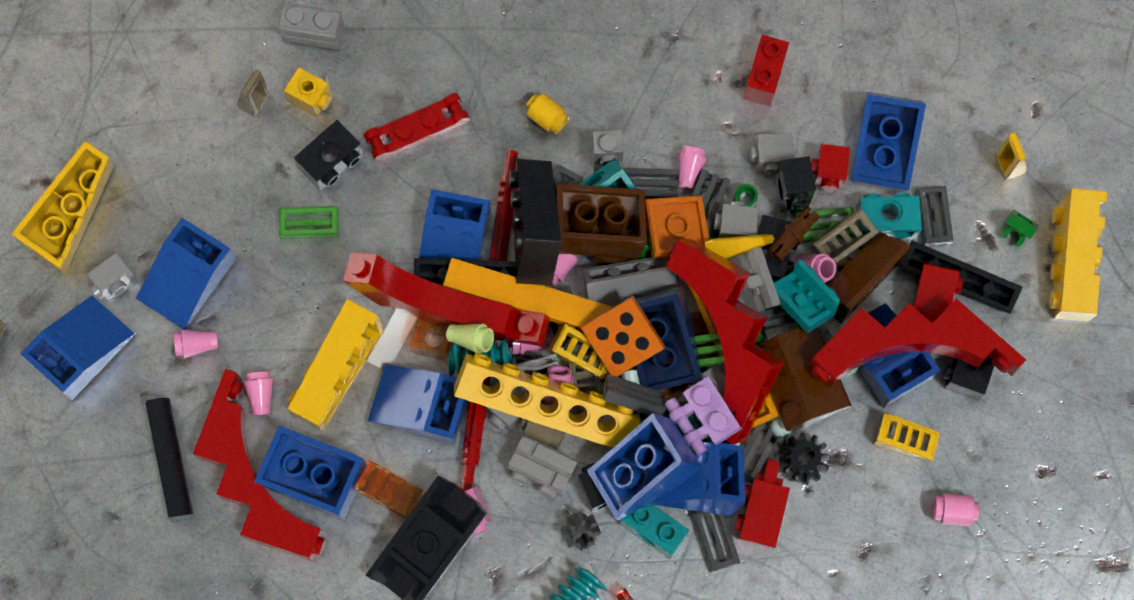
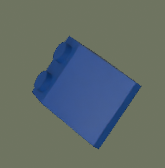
[851,92,926,190]
[587,413,702,520]
[254,425,368,521]

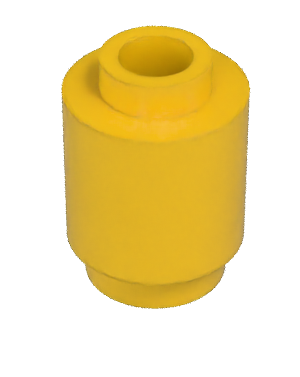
[526,93,570,134]

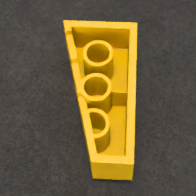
[11,141,114,275]
[1049,188,1108,322]
[287,299,384,432]

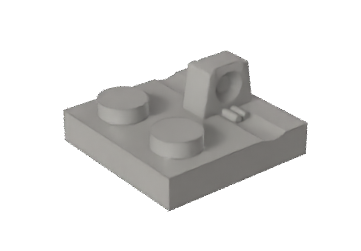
[727,247,781,312]

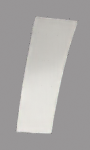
[367,308,417,370]

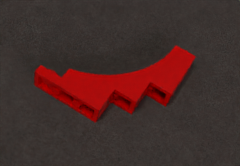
[666,239,784,444]
[343,252,550,346]
[809,298,1026,387]
[193,369,326,562]

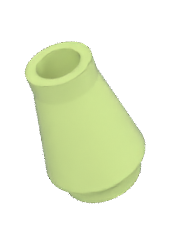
[446,324,494,354]

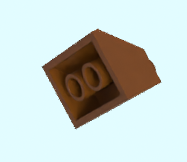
[555,183,647,259]
[825,232,911,324]
[757,327,852,431]

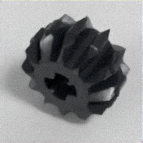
[778,432,831,485]

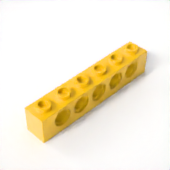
[454,353,641,448]

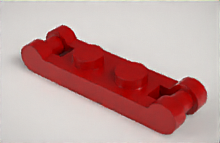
[363,93,470,161]

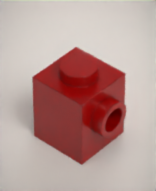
[811,144,850,192]

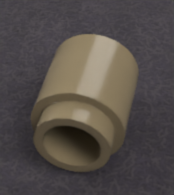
[520,419,565,449]

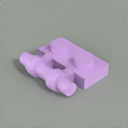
[665,376,742,456]

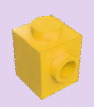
[284,67,332,117]

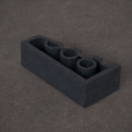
[508,159,561,286]

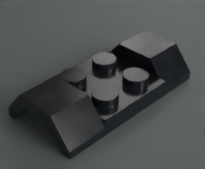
[366,476,487,600]

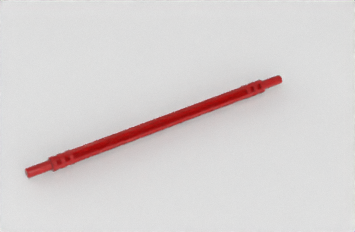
[460,150,518,491]

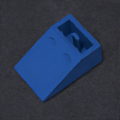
[419,189,491,260]
[136,218,237,330]
[20,296,135,400]
[859,303,941,408]
[368,364,468,445]
[648,442,745,516]

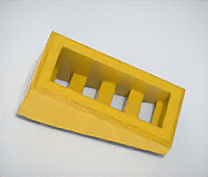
[996,132,1027,180]
[705,234,775,259]
[547,324,608,379]
[874,412,940,462]

